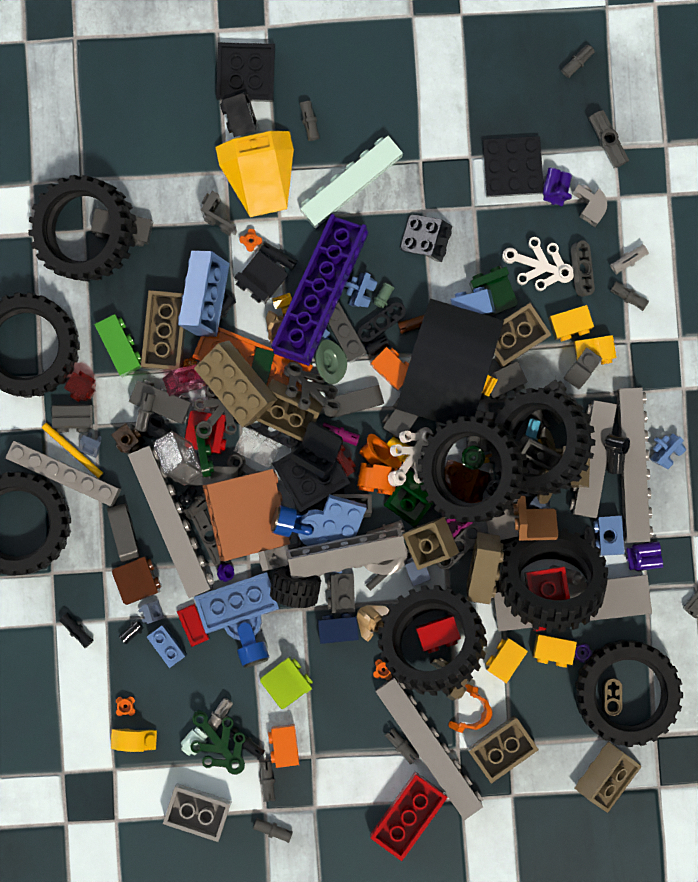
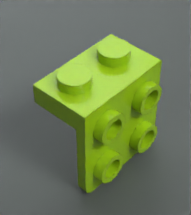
[260,656,313,709]

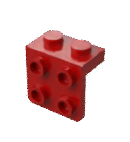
[184,410,230,454]

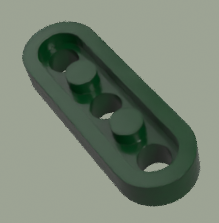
[195,425,214,478]

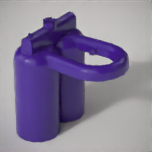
[543,168,572,207]
[626,541,663,571]

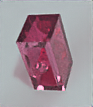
[163,364,206,396]

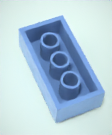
[178,251,230,337]

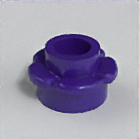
[217,563,234,582]
[574,643,592,663]

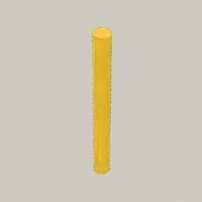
[42,422,104,478]

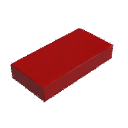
[176,604,210,647]

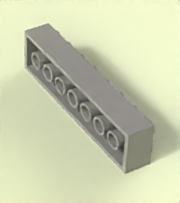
[128,446,215,598]

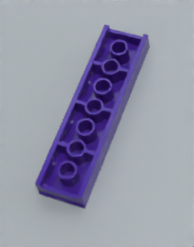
[271,214,369,366]

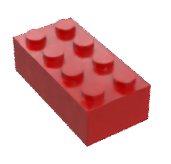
[370,772,448,861]

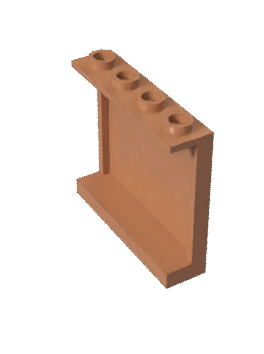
[202,469,291,561]

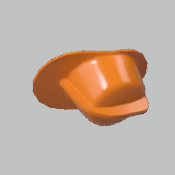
[360,434,402,469]

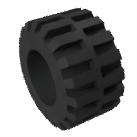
[270,567,321,608]

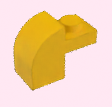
[111,729,157,752]

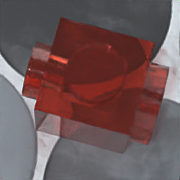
[64,371,96,402]

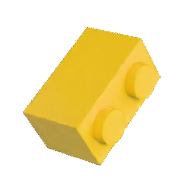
[548,305,594,342]
[532,634,577,668]
[485,637,528,684]

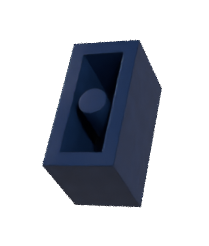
[318,613,359,644]

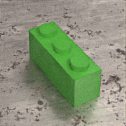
[94,314,142,377]

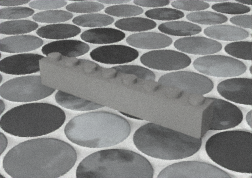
[617,388,653,543]
[375,677,483,820]

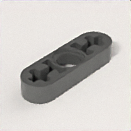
[571,241,595,297]

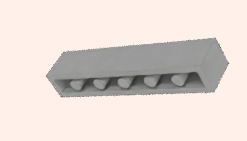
[570,400,617,518]
[6,441,121,506]
[286,527,406,580]

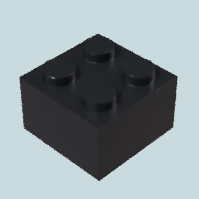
[220,89,258,137]

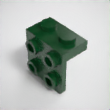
[469,266,518,316]

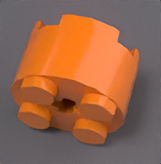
[357,463,398,495]

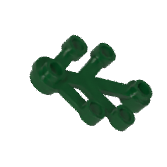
[190,710,245,775]

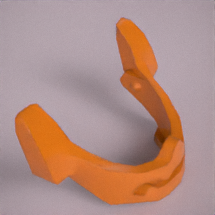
[448,684,492,733]

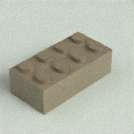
[141,290,186,372]
[194,341,278,428]

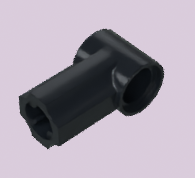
[141,413,180,450]
[604,434,630,474]

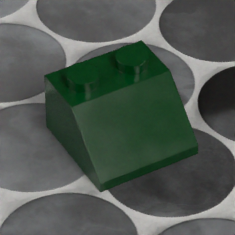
[384,470,433,527]

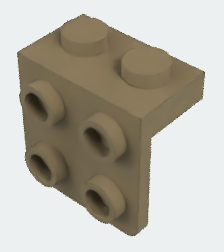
[430,658,468,701]

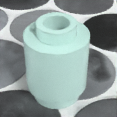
[181,727,208,756]

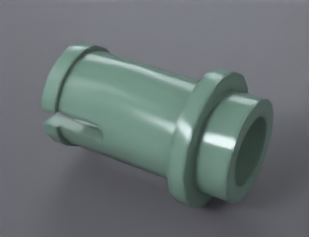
[373,283,394,308]

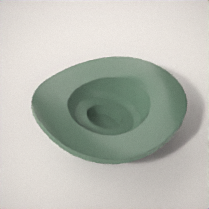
[315,339,347,384]

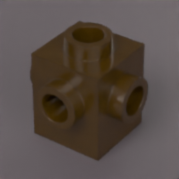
[112,423,145,454]

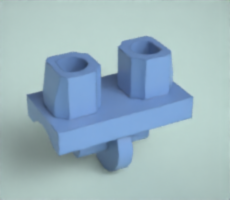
[345,272,377,308]
[649,433,686,469]

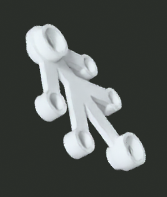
[502,237,574,291]
[388,427,433,486]

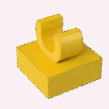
[272,293,292,316]

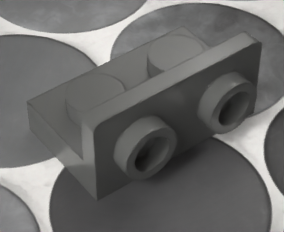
[327,573,355,613]

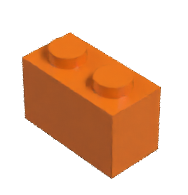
[370,347,409,391]
[268,724,300,768]

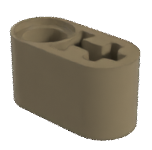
[602,677,622,716]

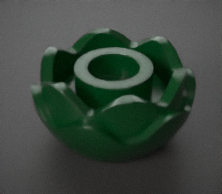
[461,445,485,470]

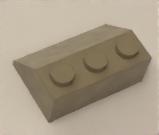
[574,741,642,813]

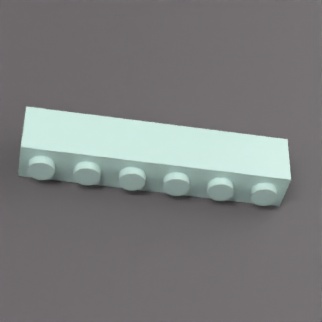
[300,136,403,229]

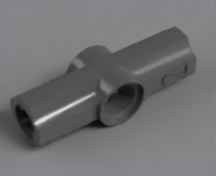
[588,110,629,169]

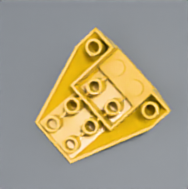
[215,131,294,217]

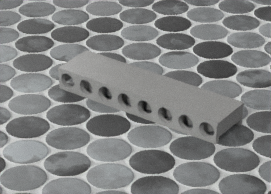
[494,575,652,631]

